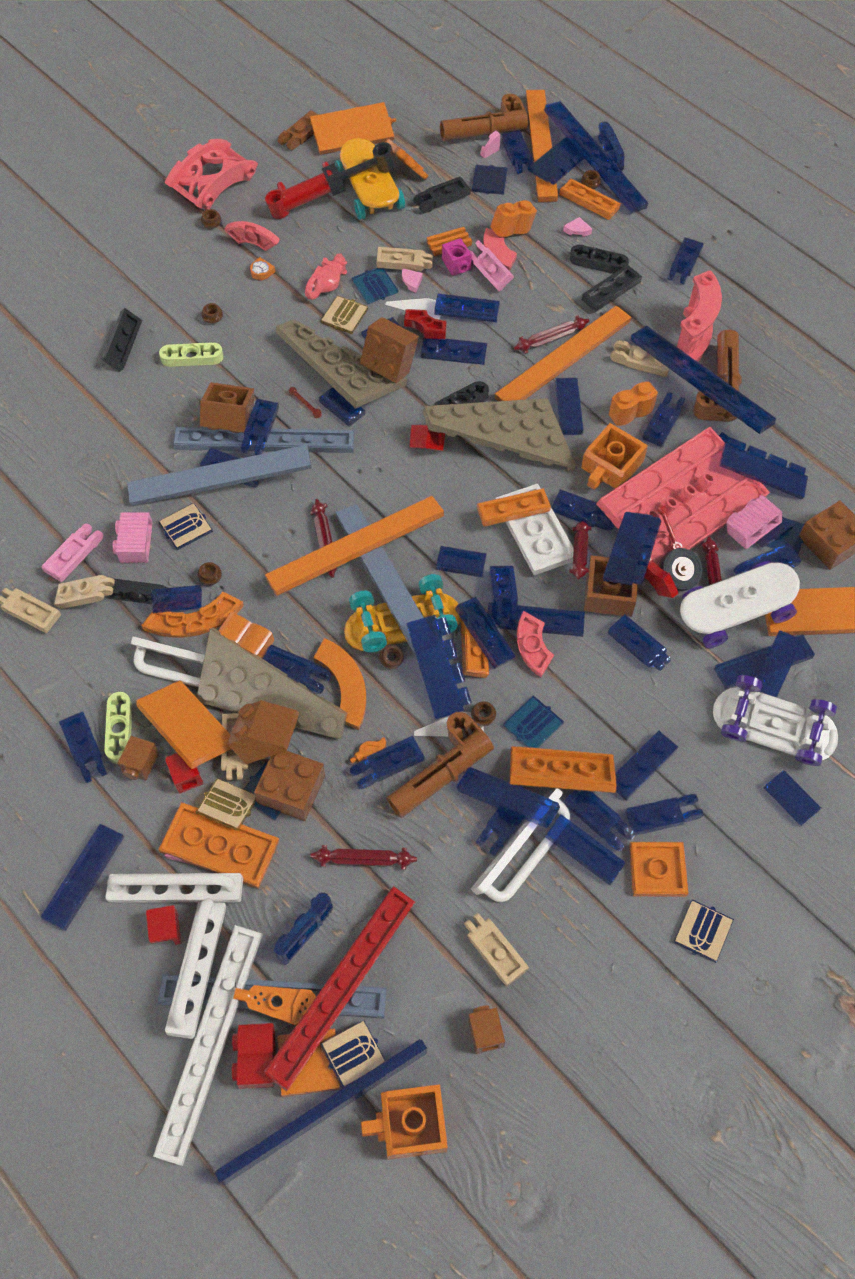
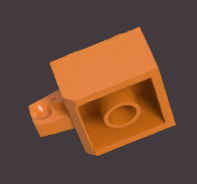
[581,423,648,490]
[361,1084,448,1160]

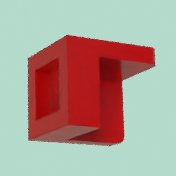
[409,425,445,451]
[165,753,204,794]
[146,905,181,945]

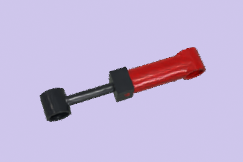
[265,142,396,219]

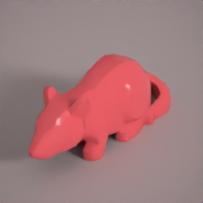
[305,253,347,300]

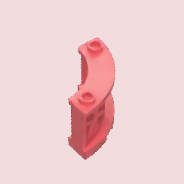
[164,139,258,210]
[671,270,722,372]

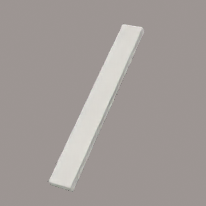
[153,925,262,1166]

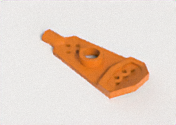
[233,985,316,1026]

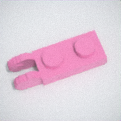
[469,240,514,292]
[42,523,104,583]

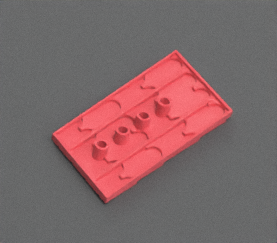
[596,427,770,566]

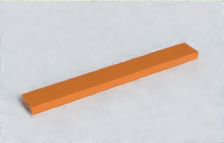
[526,90,558,202]
[495,306,631,401]
[265,496,444,596]

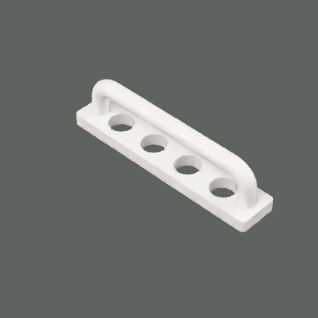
[131,637,205,688]
[471,788,570,902]
[106,873,243,903]
[165,898,226,1039]

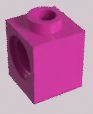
[442,238,472,276]

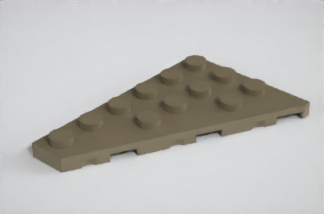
[423,398,576,471]

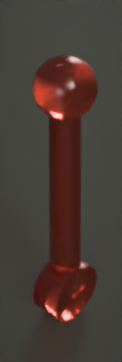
[289,387,322,418]

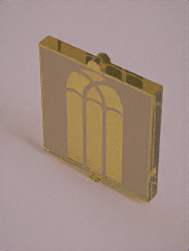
[321,295,368,334]
[196,778,256,831]

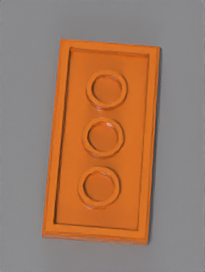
[310,102,395,155]
[765,587,855,636]
[136,680,231,769]
[510,746,617,793]
[158,802,279,889]

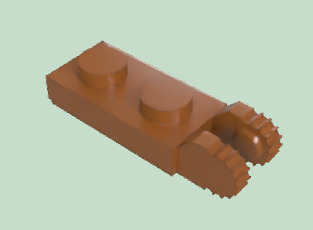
[278,110,319,150]

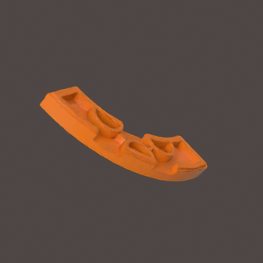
[141,592,244,638]
[313,638,366,730]

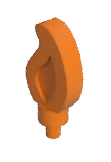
[349,737,386,763]

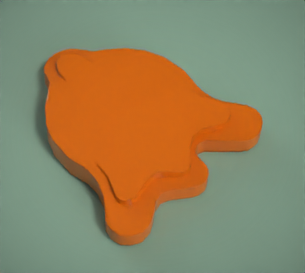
[385,139,429,180]

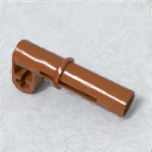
[440,94,528,141]
[693,329,742,422]
[386,712,494,818]

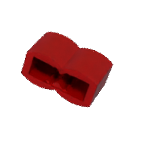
[232,1023,275,1089]

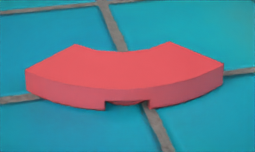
[224,221,280,251]
[483,228,517,271]
[517,611,554,678]

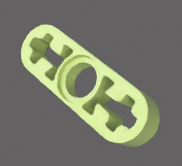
[159,343,223,367]
[104,692,132,764]

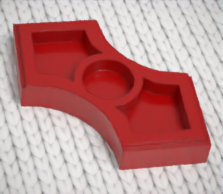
[404,309,447,339]
[626,549,679,598]

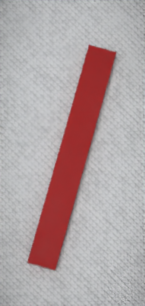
[263,886,415,1091]

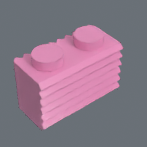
[727,495,782,549]
[113,512,153,563]

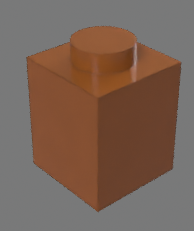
[118,736,159,780]
[468,1005,505,1054]

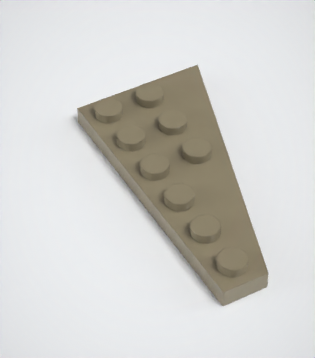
[276,319,407,408]
[197,628,347,739]

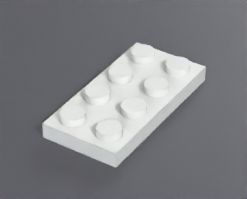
[496,483,574,576]

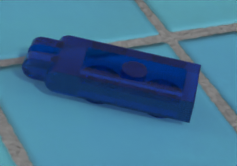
[608,614,671,671]

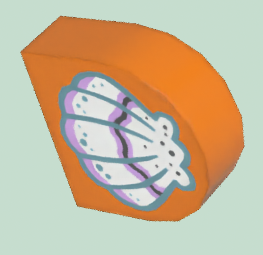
[250,257,275,280]

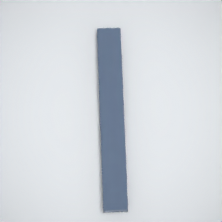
[173,427,354,453]
[127,445,312,506]
[336,504,437,655]
[158,974,386,1019]

